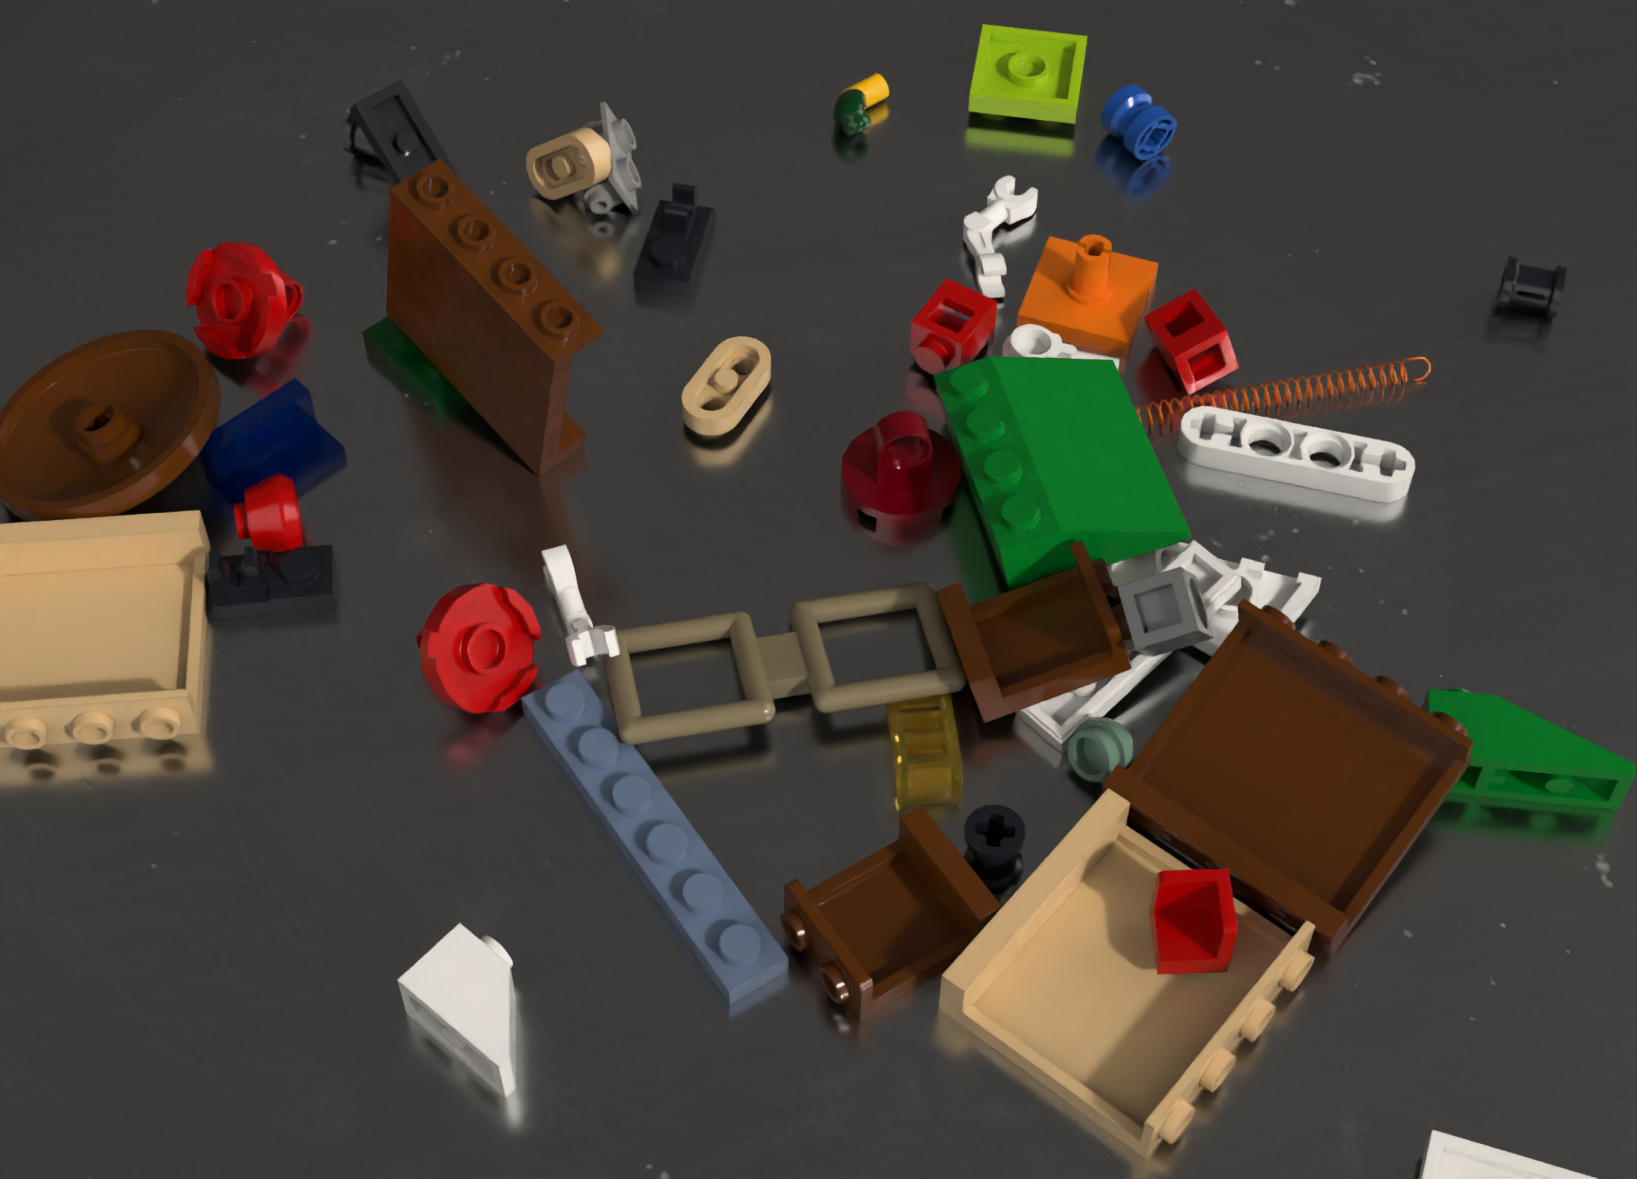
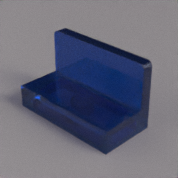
[199,378,346,505]

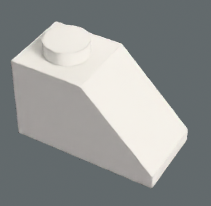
[398,923,516,1098]

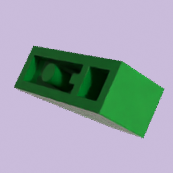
[1421,688,1636,810]

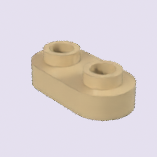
[526,127,611,200]
[681,336,771,435]

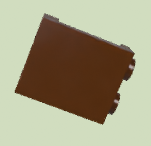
[936,540,1132,723]
[780,806,1002,1021]

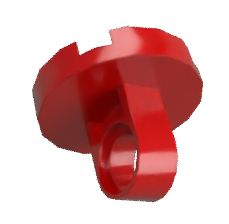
[186,241,304,360]
[415,583,541,714]

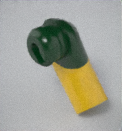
[833,73,889,137]

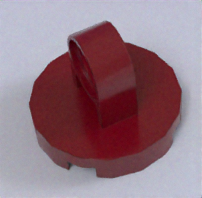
[841,411,961,531]

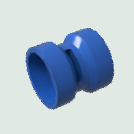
[1100,84,1177,160]

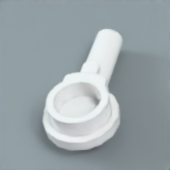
[1001,324,1120,370]

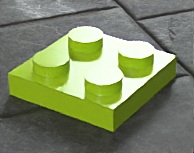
[968,24,1088,124]

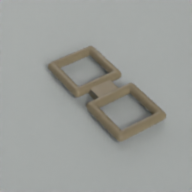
[603,581,967,745]

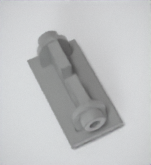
[583,101,641,215]

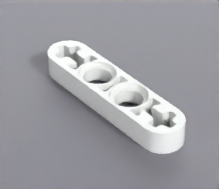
[1177,406,1415,503]

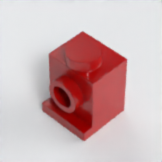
[909,279,997,374]
[1143,288,1239,396]

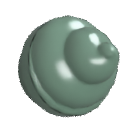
[1068,716,1134,783]

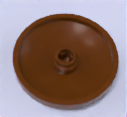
[0,330,221,522]

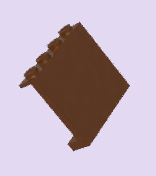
[386,158,604,477]
[1102,598,1474,957]

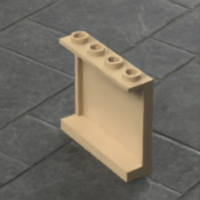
[0,510,212,750]
[939,788,1315,1159]

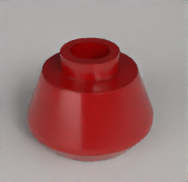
[234,473,304,553]

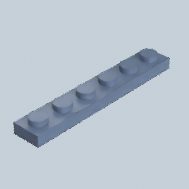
[521,669,789,1005]

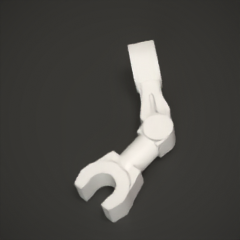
[963,175,1038,298]
[541,544,620,666]

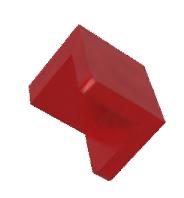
[1149,868,1238,975]

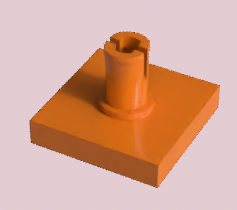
[1016,234,1159,358]

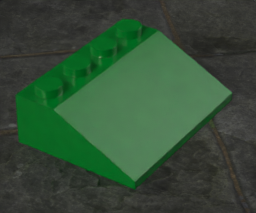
[933,356,1191,591]

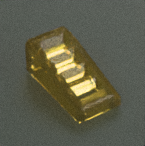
[885,693,963,807]

